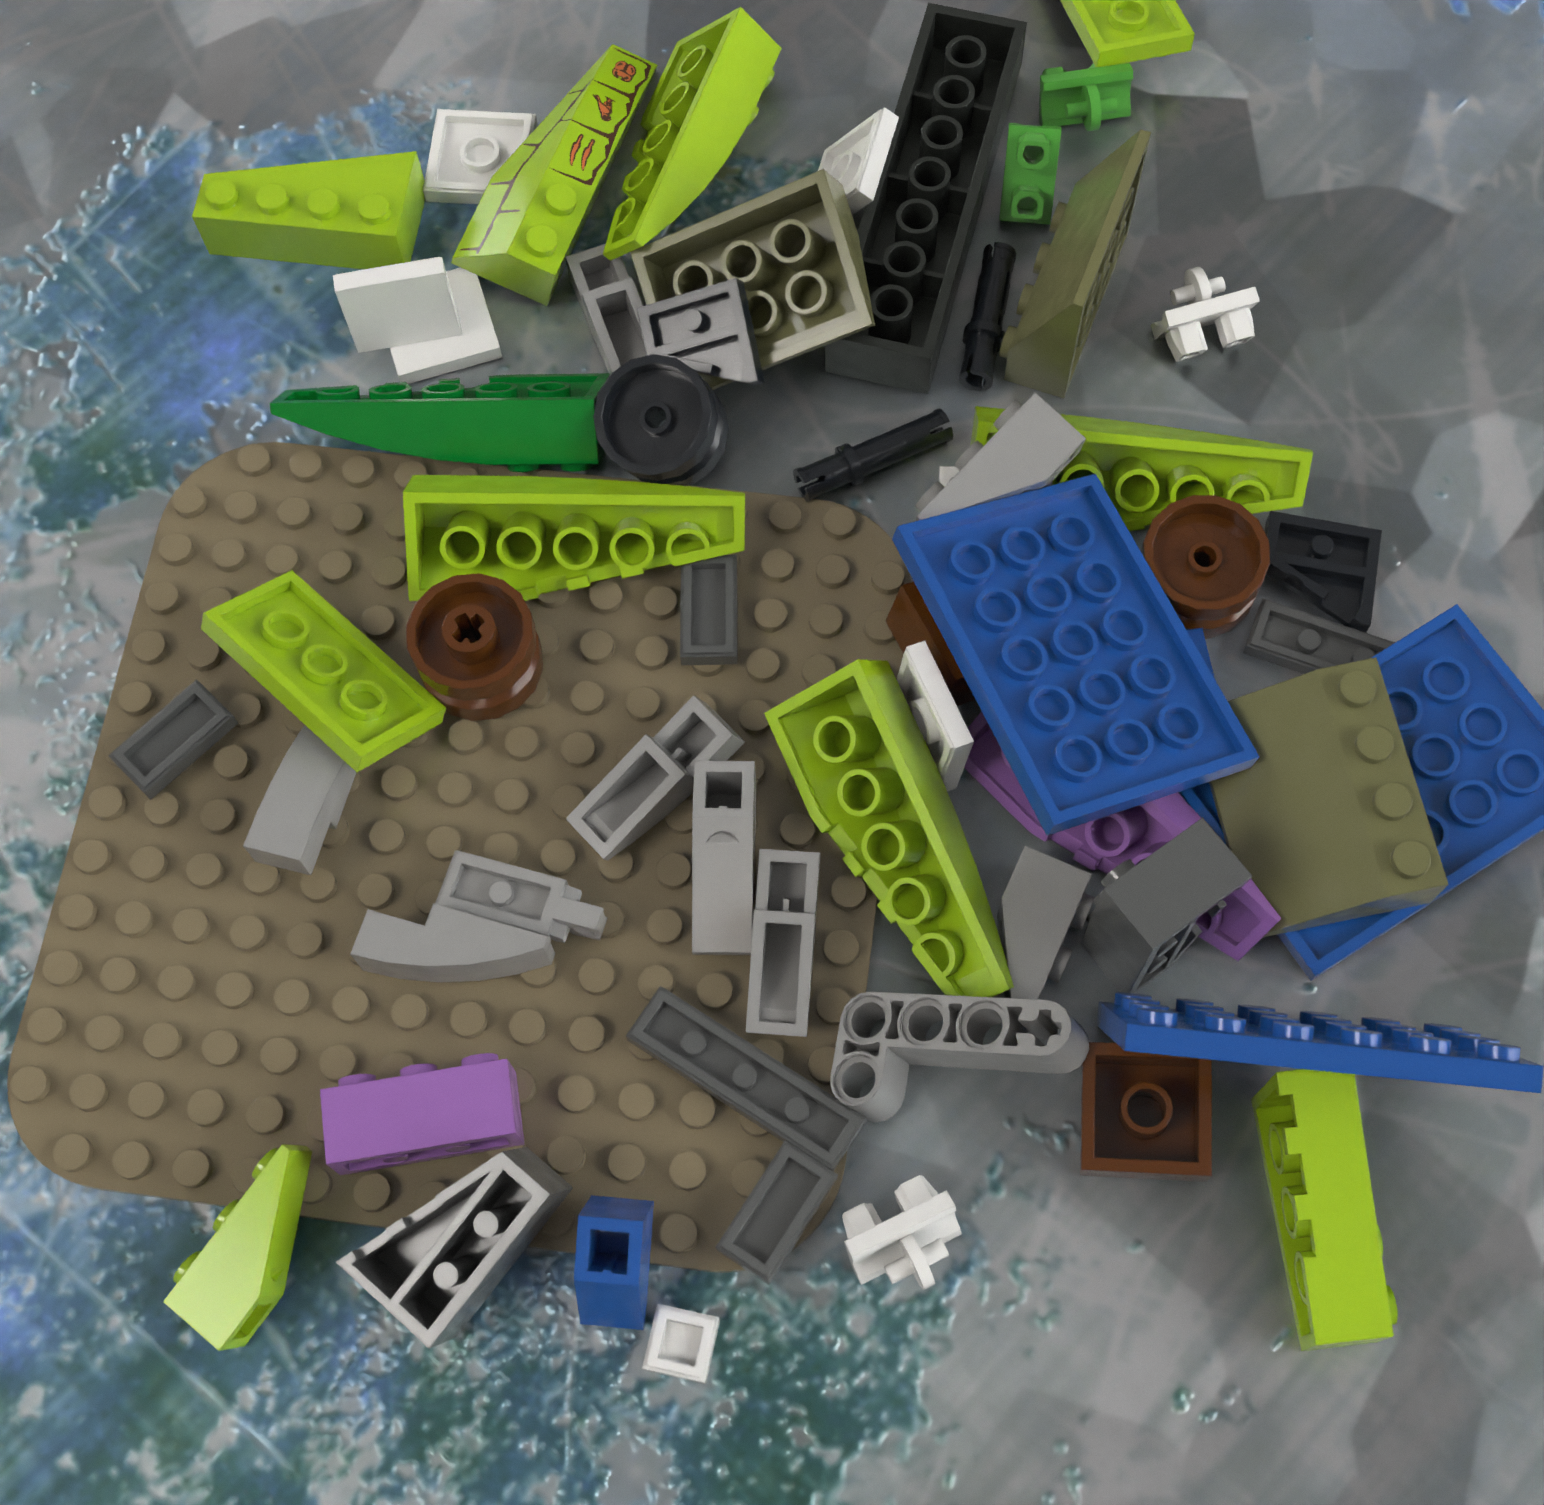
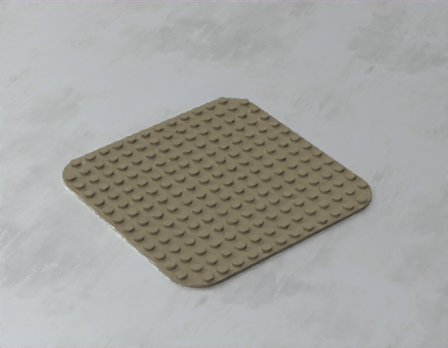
[7,442,911,1273]

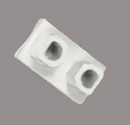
[1151,267,1260,362]
[842,1175,962,1290]

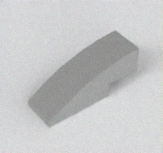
[566,244,647,374]
[566,695,745,861]
[243,725,356,875]
[746,849,821,1037]
[350,903,555,983]

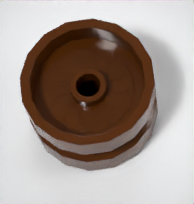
[1141,495,1270,639]
[406,573,543,721]

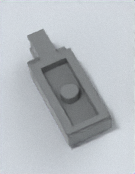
[435,850,608,943]

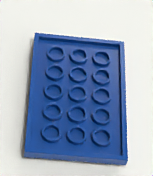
[892,474,1260,836]
[1178,604,1544,981]
[1097,992,1544,1093]

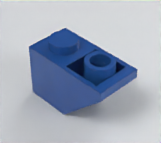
[574,1195,654,1330]

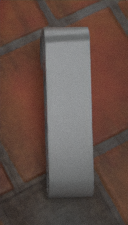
[830,992,1089,1122]

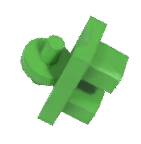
[1039,63,1134,131]
[999,123,1062,224]

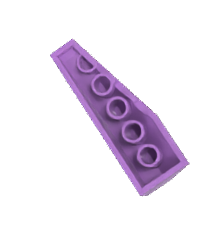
[964,711,1281,961]

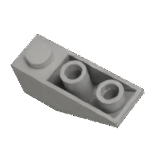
[915,392,1086,521]
[692,760,757,955]
[997,846,1095,1034]

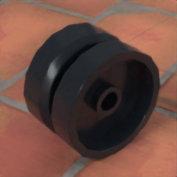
[593,354,729,486]

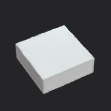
[642,1304,720,1384]

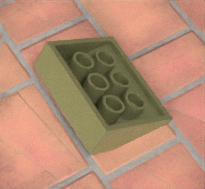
[999,129,1151,399]
[631,169,875,390]
[1209,657,1449,937]

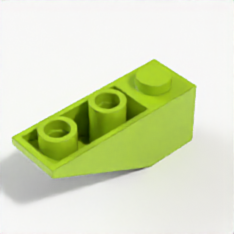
[163,1144,313,1351]

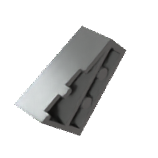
[1080,817,1252,993]
[336,1147,573,1349]

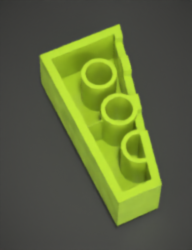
[192,151,425,269]
[1251,1069,1398,1352]

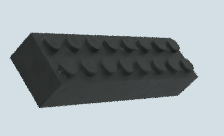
[825,3,1027,394]

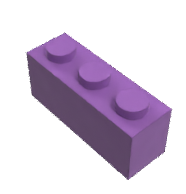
[320,1053,525,1175]

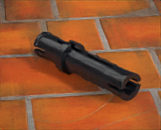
[959,242,1017,391]
[793,408,953,502]

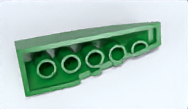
[269,373,610,472]

